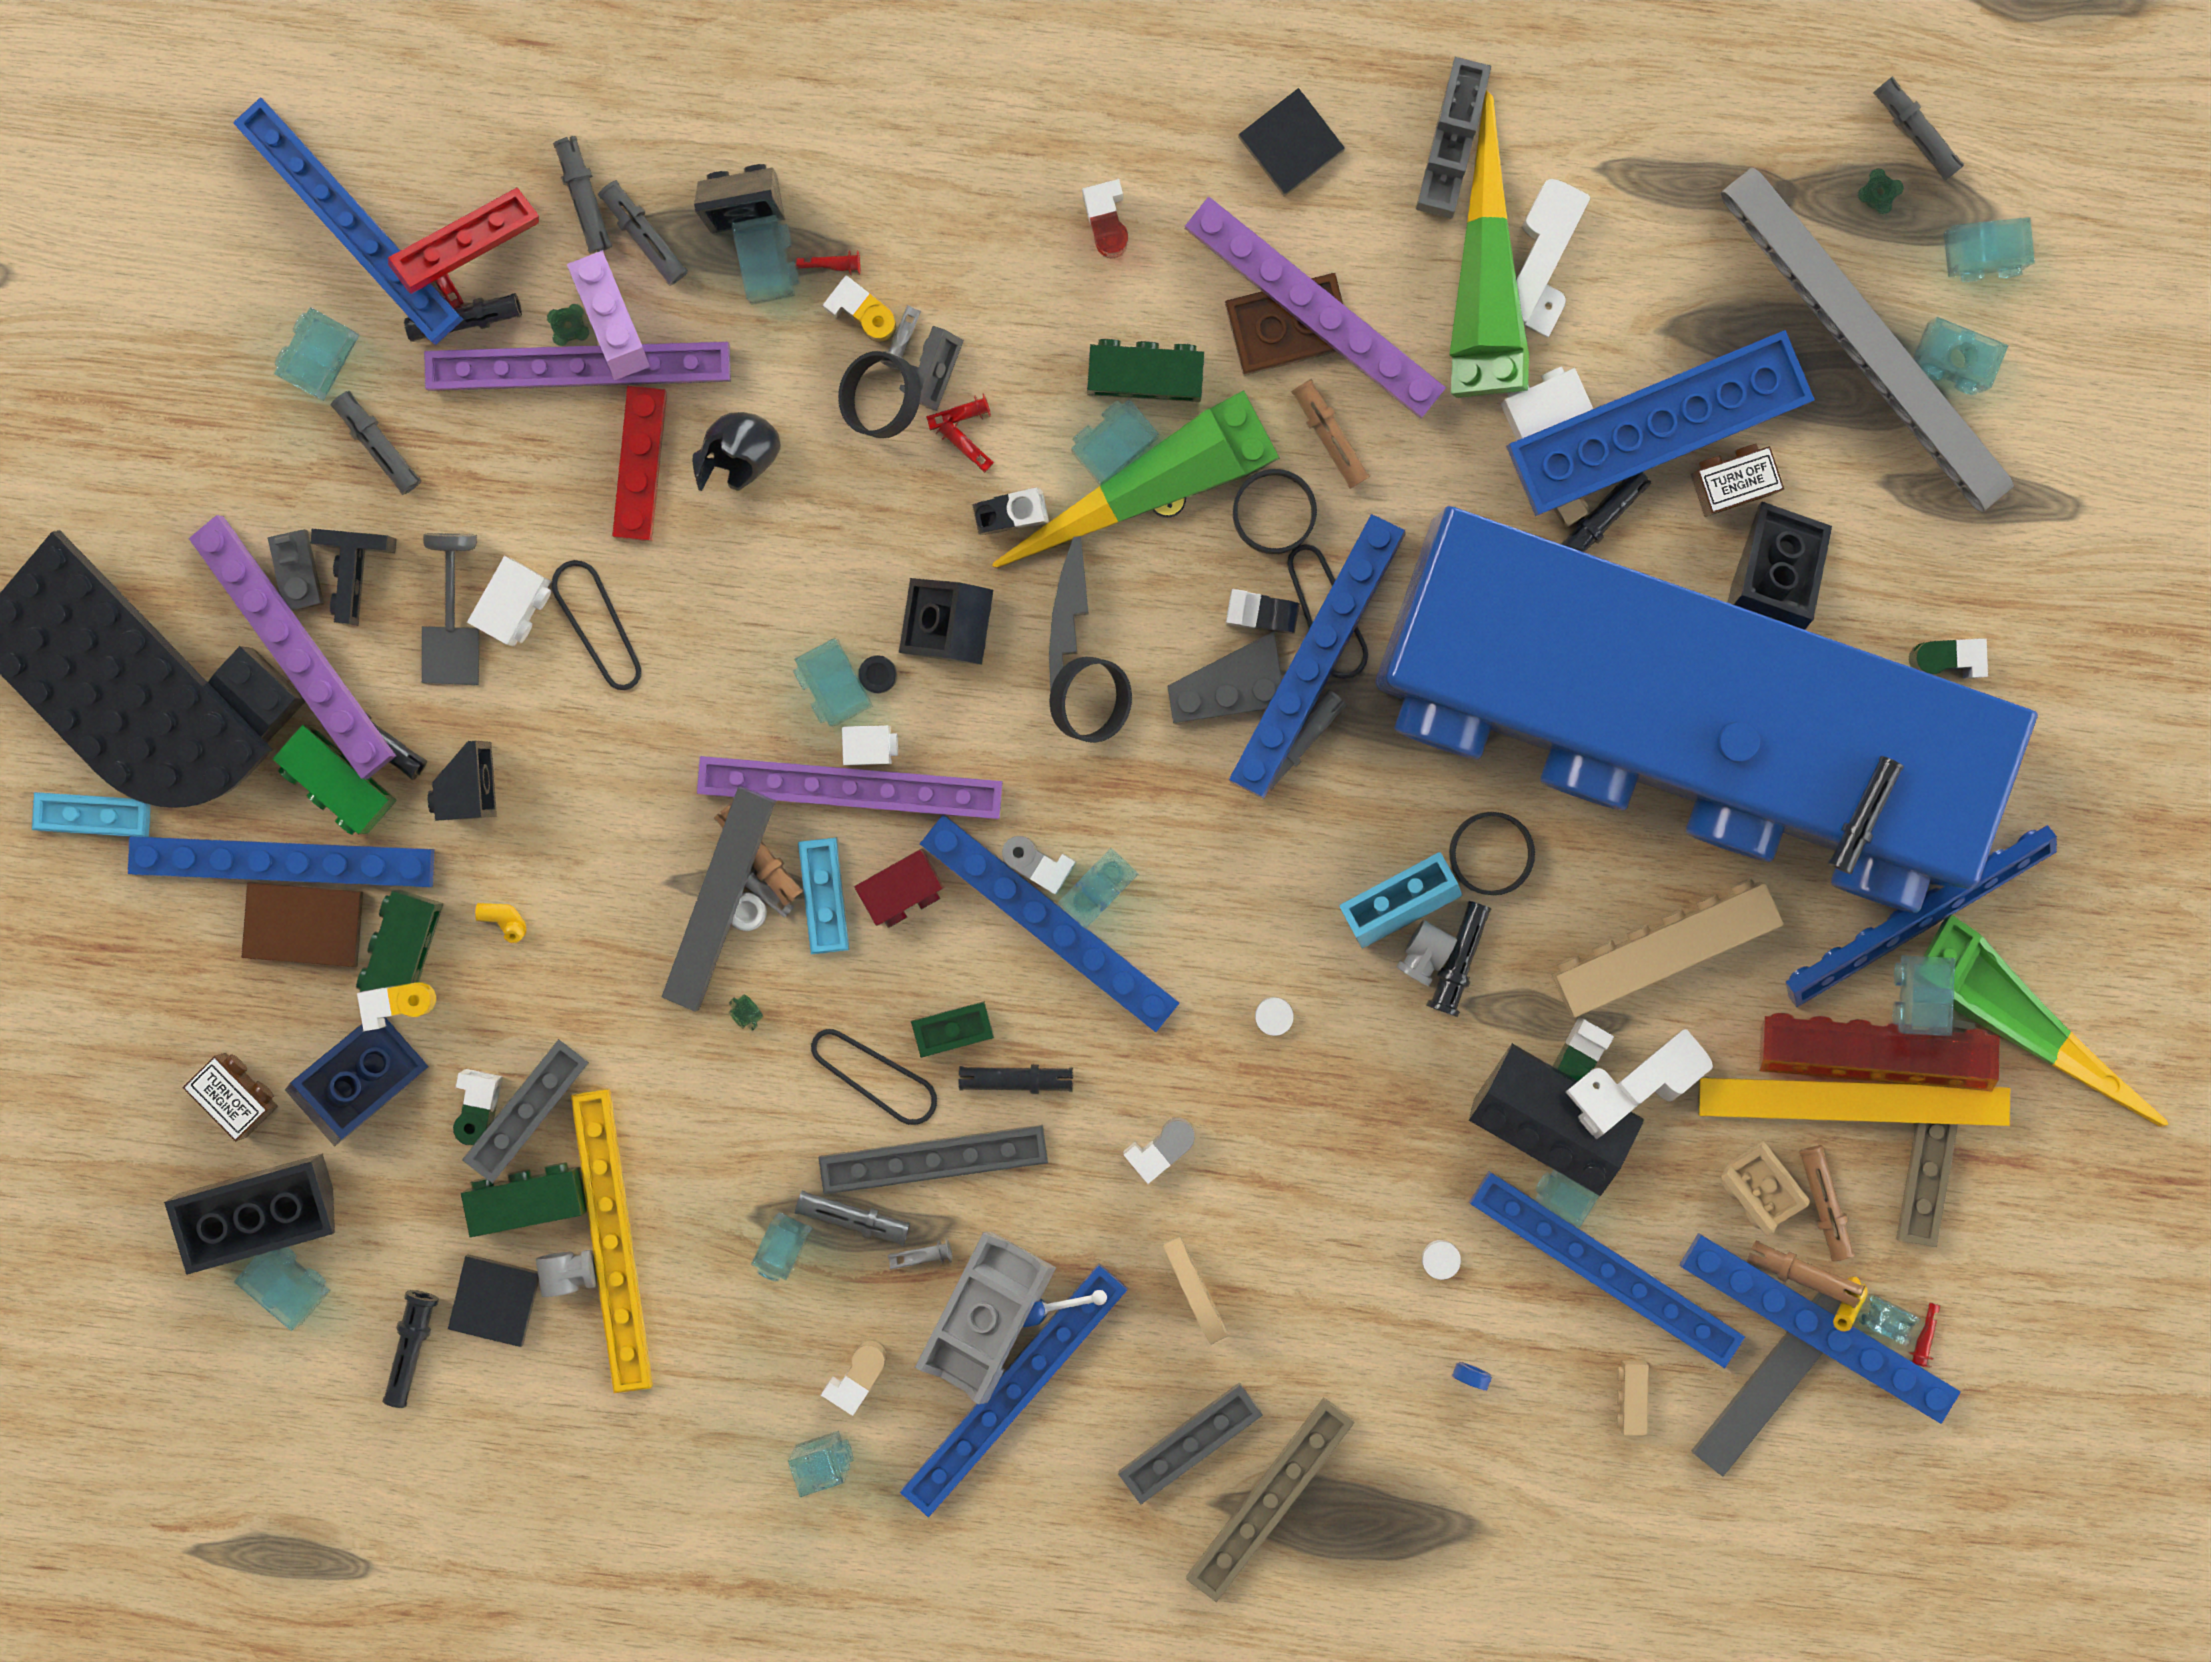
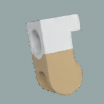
[821,1340,887,1416]

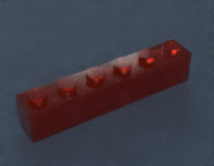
[1759,1013,2000,1091]

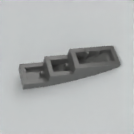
[1415,57,1492,219]
[1049,536,1089,691]

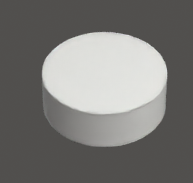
[732,893,767,931]
[1255,997,1293,1036]
[1422,1240,1461,1280]

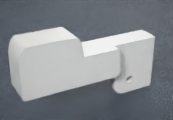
[1516,179,1590,337]
[1566,1029,1713,1139]

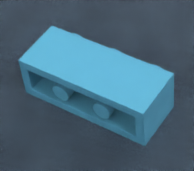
[1339,852,1463,949]

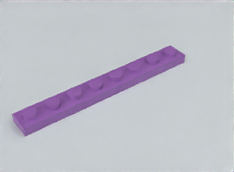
[1184,196,1446,419]
[424,342,731,391]
[189,515,396,779]
[697,756,1003,819]

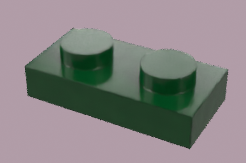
[911,1001,994,1058]

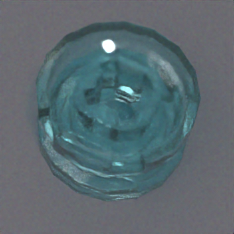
[1859,1295,1921,1346]

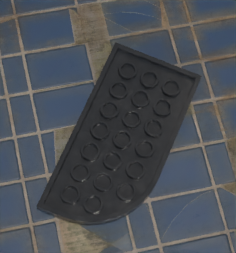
[0,530,273,808]

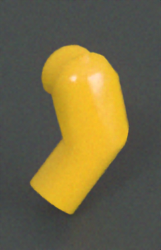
[475,903,527,943]
[1833,1276,1868,1331]

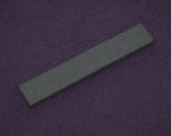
[662,787,776,1012]
[818,1125,1048,1195]
[1691,1292,1865,1477]

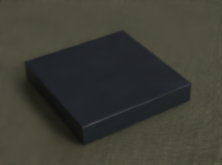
[1238,88,1345,197]
[448,1254,539,1347]

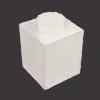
[842,725,898,765]

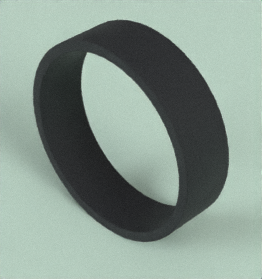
[838,351,921,438]
[1233,469,1317,554]
[1049,656,1132,743]
[1449,812,1535,896]

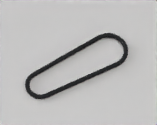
[1287,544,1369,679]
[551,560,641,690]
[811,1029,937,1125]

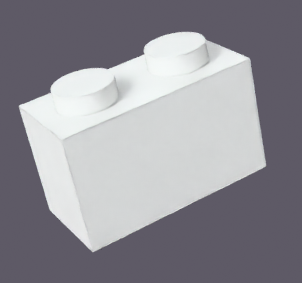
[1500,366,1593,440]
[467,556,551,647]

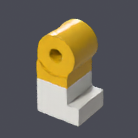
[823,275,896,342]
[357,982,436,1031]

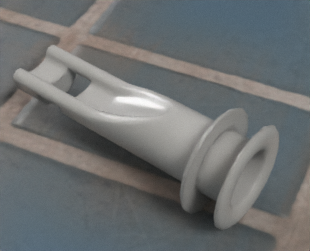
[880,305,921,370]
[745,869,794,918]
[888,1238,952,1270]

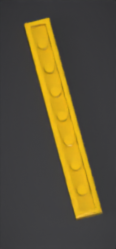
[1698,1077,2011,1126]
[571,1089,653,1393]

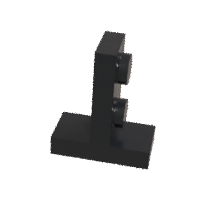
[310,528,397,626]

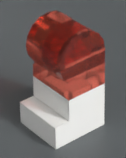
[1082,179,1128,259]

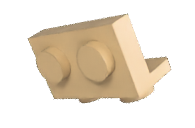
[1721,1141,1810,1236]

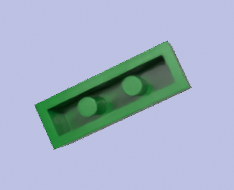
[273,725,397,835]

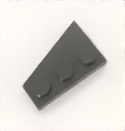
[1167,631,1282,723]

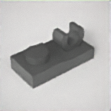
[899,326,964,411]
[267,529,324,611]

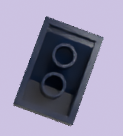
[285,1017,429,1147]

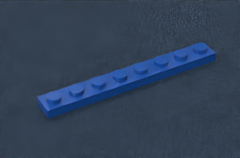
[233,97,464,345]
[1229,514,1406,799]
[920,814,1179,1032]
[1786,825,2057,1008]
[128,836,435,887]
[1469,1171,1745,1369]
[1679,1233,1961,1424]
[900,1263,1128,1518]

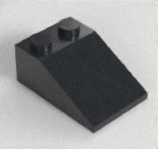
[694,164,785,233]
[1727,501,1832,630]
[208,646,306,743]

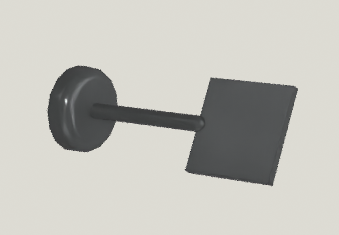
[422,533,479,685]

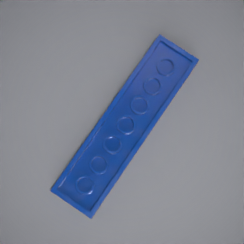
[1506,330,1815,517]

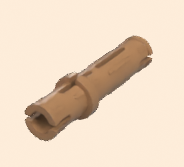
[1291,379,1370,489]
[714,804,804,907]
[1799,1145,1855,1262]
[1747,1240,1865,1309]

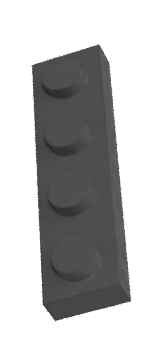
[462,1039,589,1184]
[1118,1382,1263,1505]

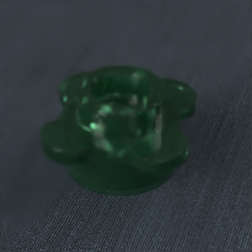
[1858,168,1904,214]
[547,304,589,346]
[729,994,763,1031]

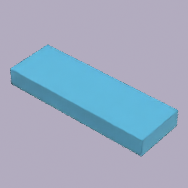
[32,792,151,837]
[798,837,850,954]

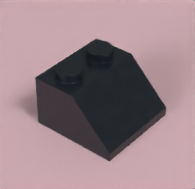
[899,578,994,665]
[427,740,497,821]

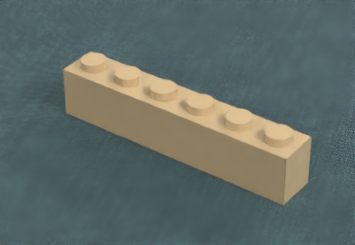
[1551,879,1784,1018]

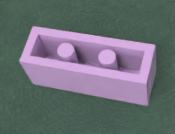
[567,250,650,381]

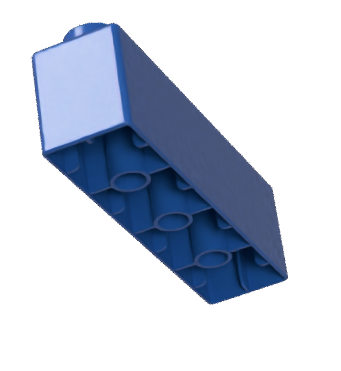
[1375,506,2038,913]

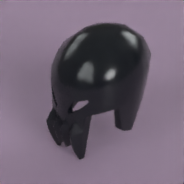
[692,412,781,491]

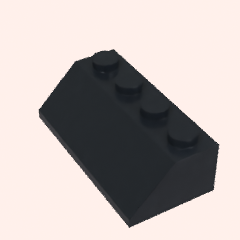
[1469,1043,1644,1196]
[164,1153,335,1275]

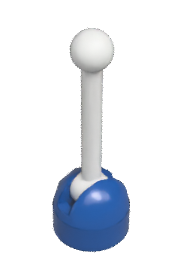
[1023,1290,1107,1328]

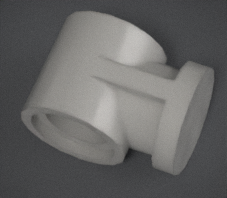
[1396,920,1457,986]
[536,1250,597,1297]

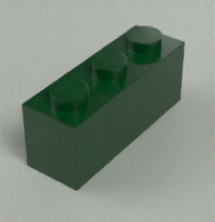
[1087,339,1204,402]
[356,890,444,1000]
[461,1162,587,1238]

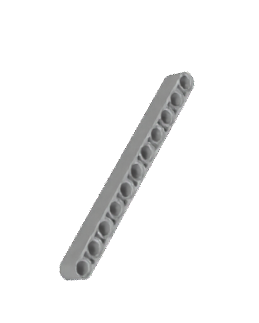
[1720,167,2014,512]

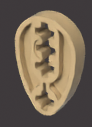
[1163,1236,1228,1345]

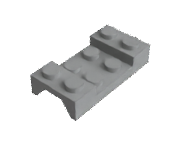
[915,1232,1056,1404]

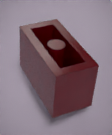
[854,848,945,928]

